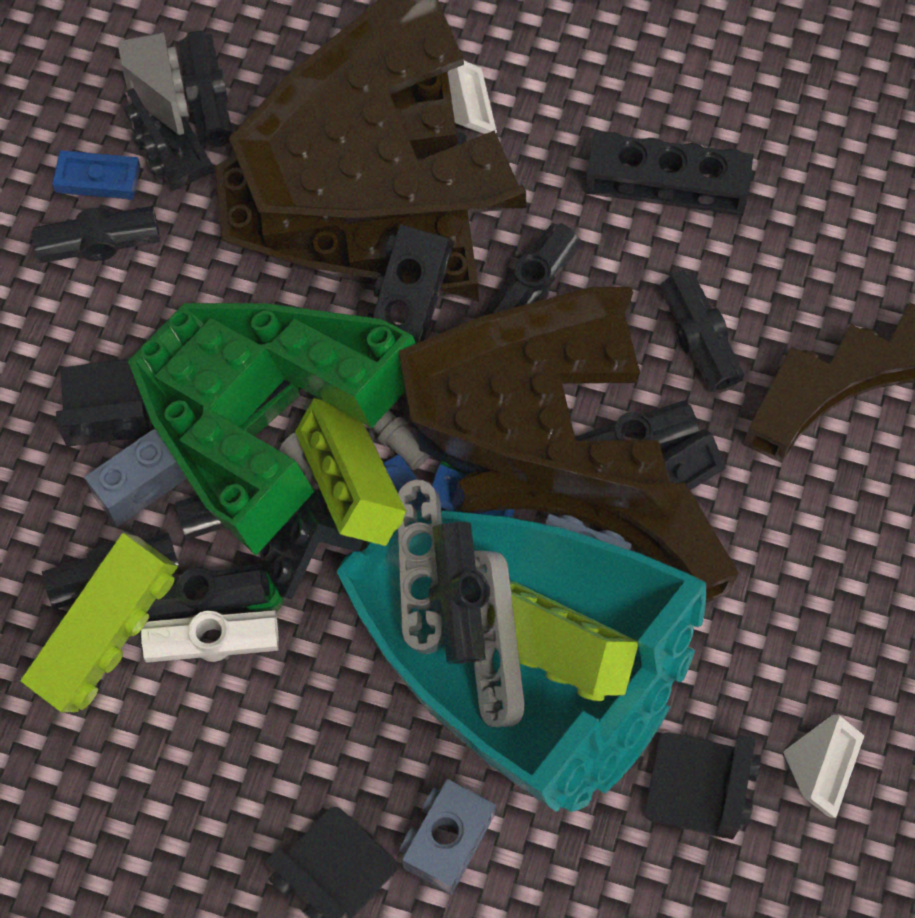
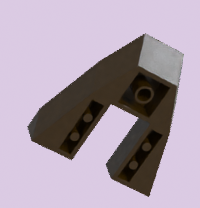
[215,71,479,302]

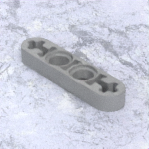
[398,479,444,654]
[474,551,524,727]

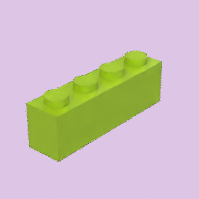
[295,398,407,546]
[20,533,178,713]
[487,581,638,701]

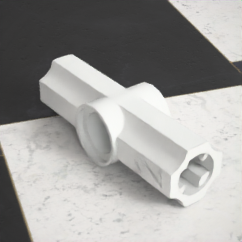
[141,610,279,663]

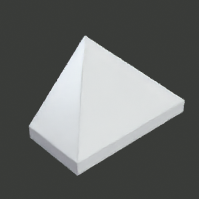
[448,61,497,134]
[783,715,864,818]

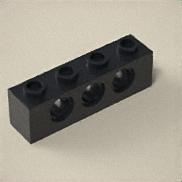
[585,132,754,216]
[367,224,455,402]

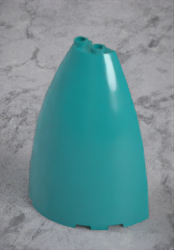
[336,510,706,812]

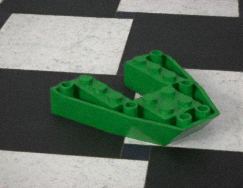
[128,303,416,556]

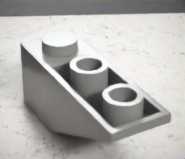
[118,33,189,135]

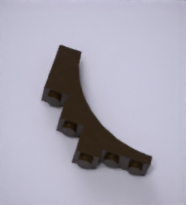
[743,302,915,463]
[452,470,739,602]

